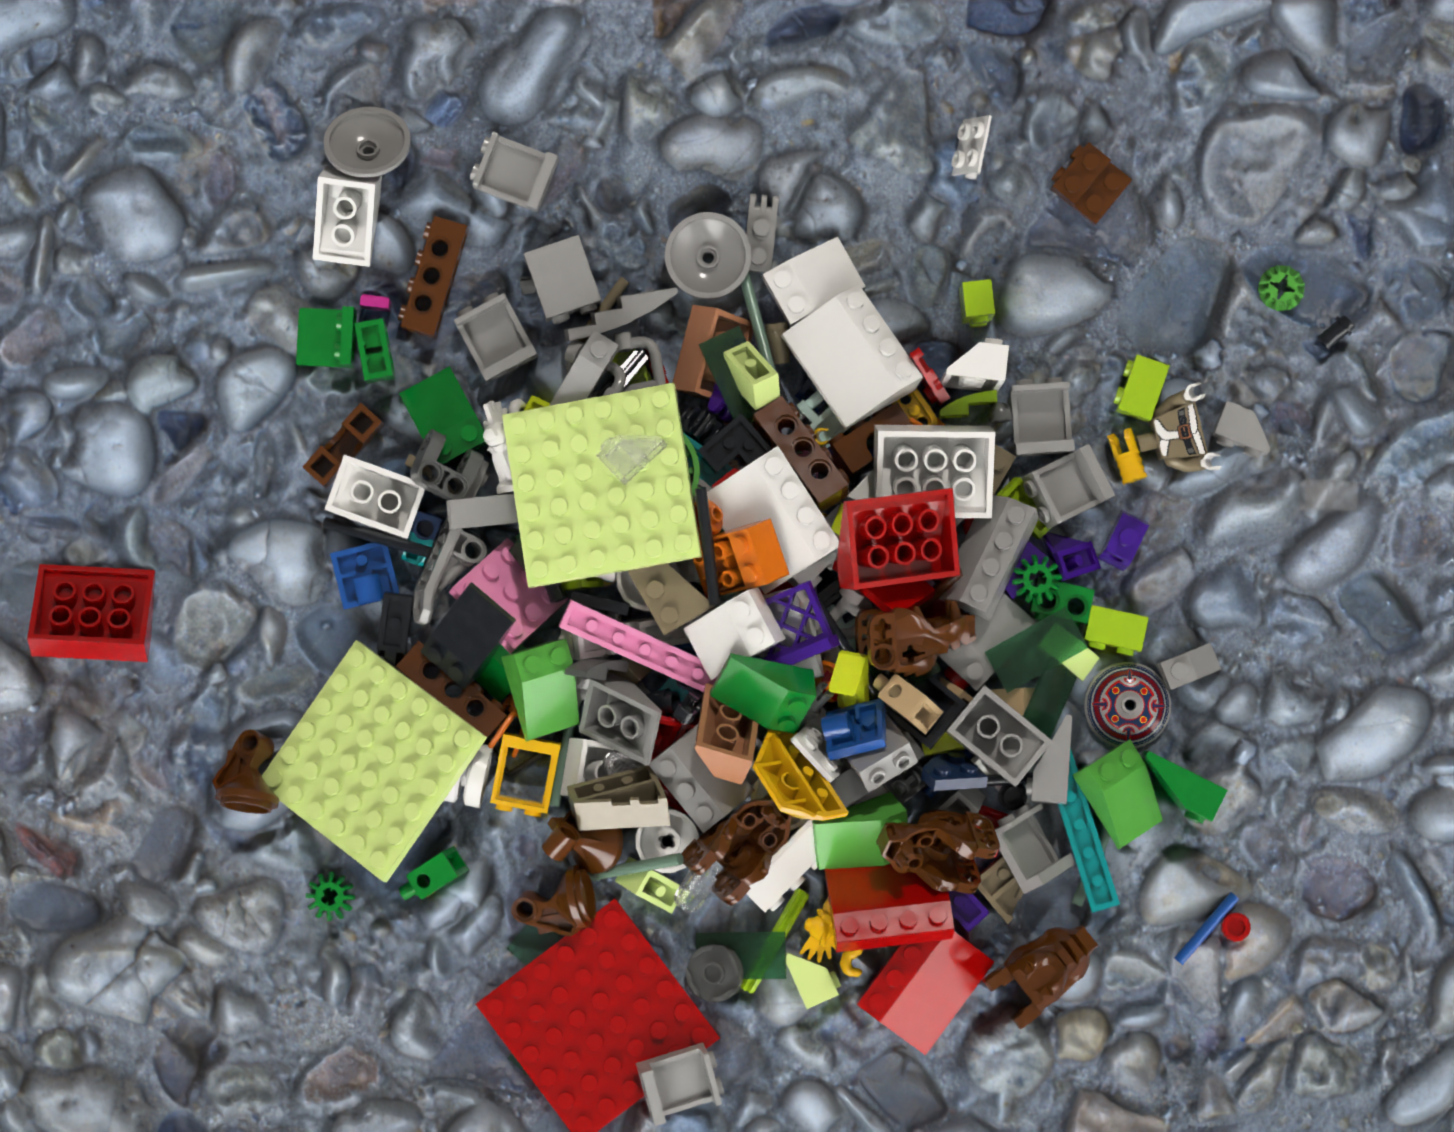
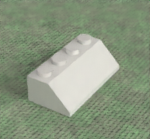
[940,338,1009,392]
[746,819,817,912]

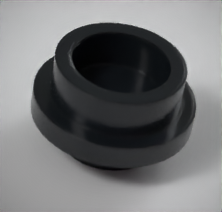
[998,784,1027,811]

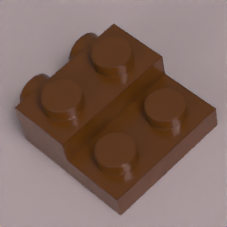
[1051,142,1132,225]

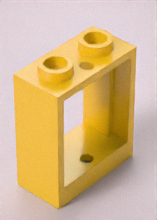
[490,732,561,817]

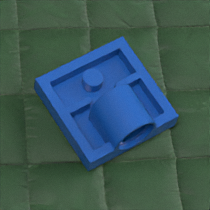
[330,542,400,610]
[821,698,887,761]

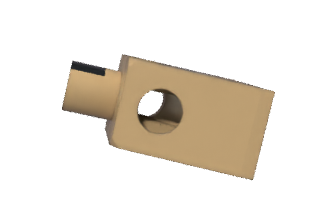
[873,673,943,735]

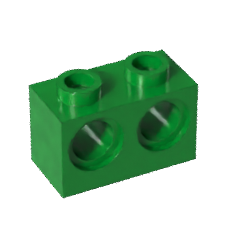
[354,318,396,384]
[1028,577,1095,629]

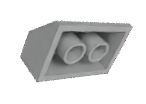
[649,724,755,833]

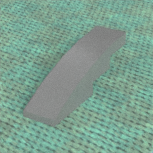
[564,287,678,341]

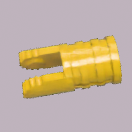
[1107,427,1148,485]

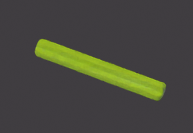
[741,888,809,994]

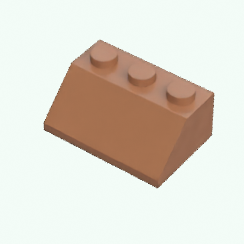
[672,305,753,400]
[694,683,758,785]

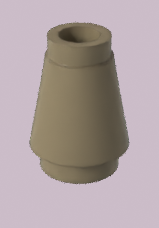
[765,322,790,364]

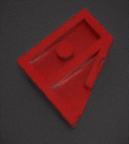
[908,347,950,407]

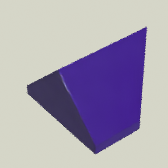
[1042,532,1101,582]

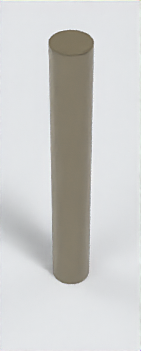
[576,277,630,344]

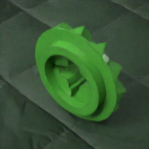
[1258,265,1305,311]

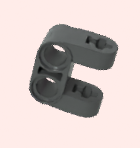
[410,429,484,500]

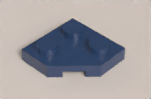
[921,750,988,791]

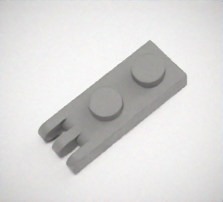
[746,193,779,273]

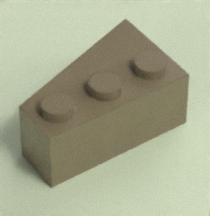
[628,563,715,636]
[567,765,671,831]

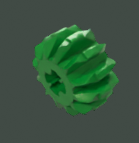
[1012,555,1062,605]
[306,871,356,921]

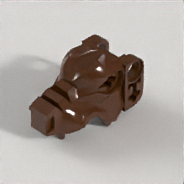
[855,599,976,677]
[682,793,792,906]
[876,809,1000,894]
[982,925,1098,1029]

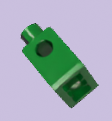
[398,846,469,902]

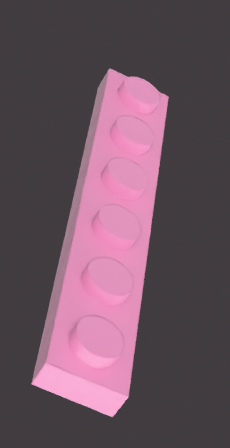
[558,599,717,692]

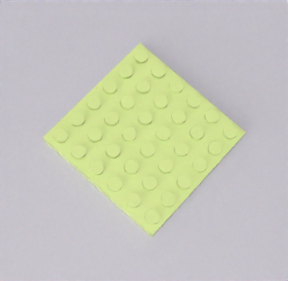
[502,383,702,588]
[262,640,488,883]

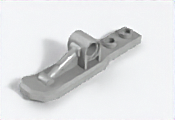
[412,460,489,625]

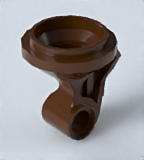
[212,729,279,814]
[542,810,624,874]
[511,864,596,936]

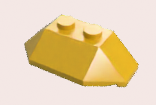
[752,729,849,821]

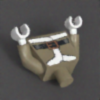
[1136,382,1221,473]

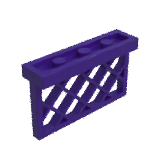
[753,580,841,665]

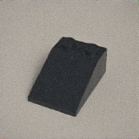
[421,582,516,689]
[869,670,968,750]

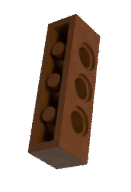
[398,216,469,339]
[753,396,850,513]
[396,641,507,744]

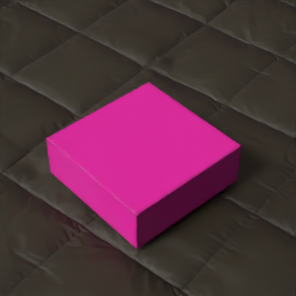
[360,294,392,312]

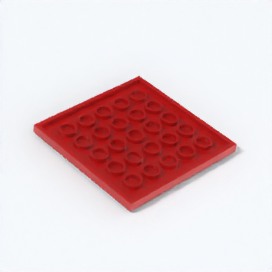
[475,898,720,1132]

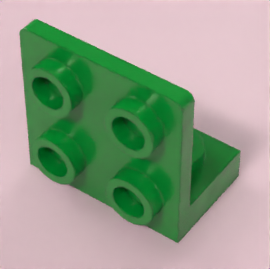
[296,306,357,368]

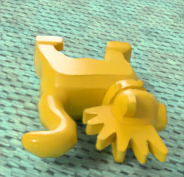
[799,898,864,977]

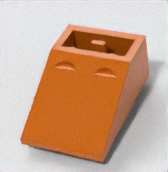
[693,518,789,599]

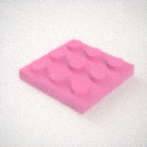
[449,538,569,654]

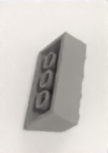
[939,495,1039,621]

